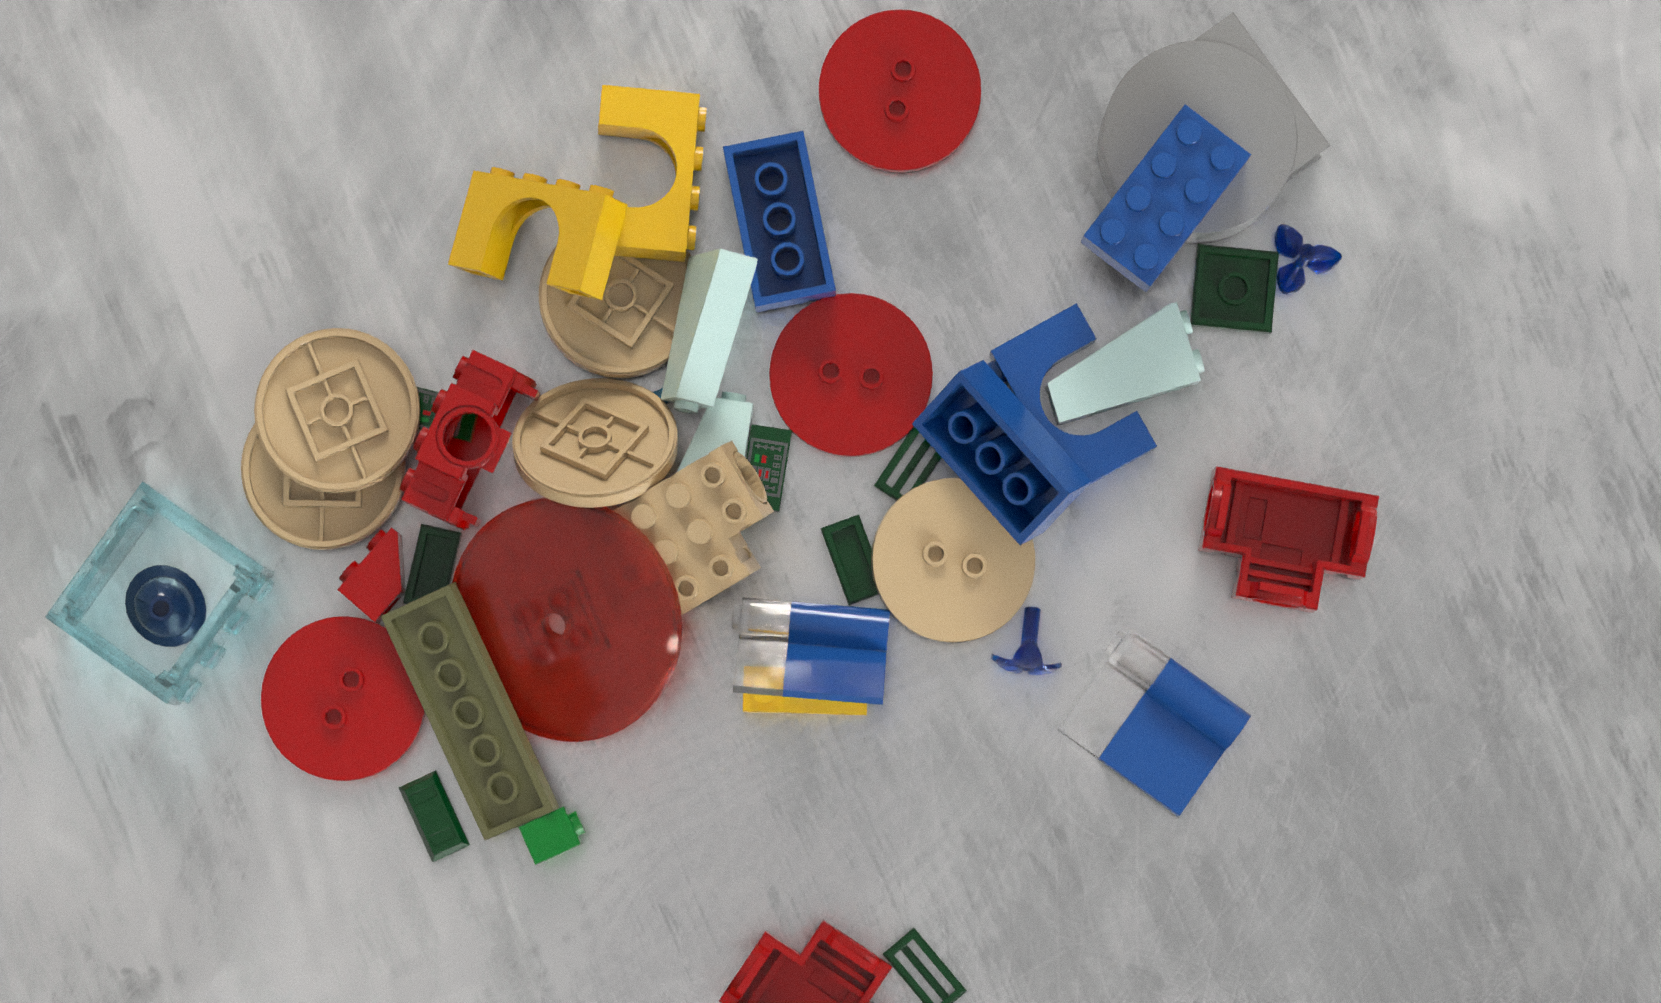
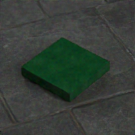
[1190,244,1279,334]

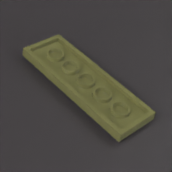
[381,582,559,840]

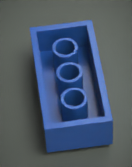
[1080,104,1251,292]
[723,131,836,313]
[912,360,1092,546]

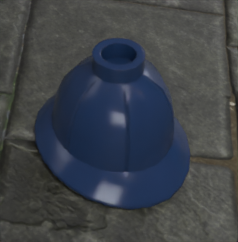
[125,565,206,647]

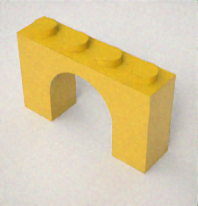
[598,85,707,262]
[448,167,628,300]

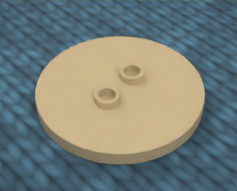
[539,245,691,378]
[254,328,421,493]
[512,378,678,508]
[241,423,406,550]
[871,478,1035,643]

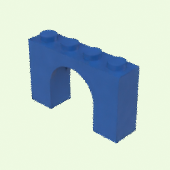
[988,303,1157,487]

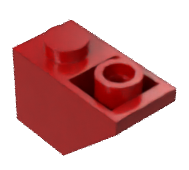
[337,527,406,624]

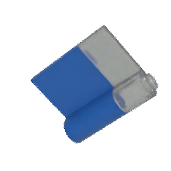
[732,597,890,705]
[1058,629,1251,817]

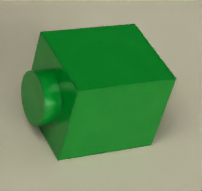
[519,806,586,865]

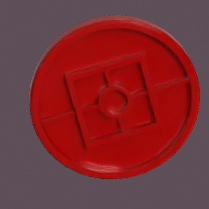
[819,9,981,173]
[769,293,933,457]
[261,616,425,781]

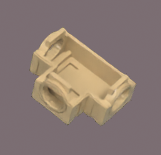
[583,441,774,615]

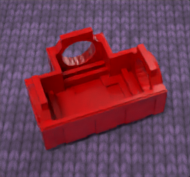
[399,350,541,530]
[1198,466,1379,613]
[719,919,892,1003]

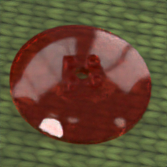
[452,497,682,742]

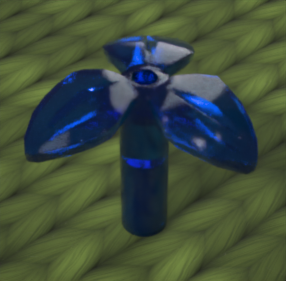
[1275,224,1342,295]
[991,607,1062,676]

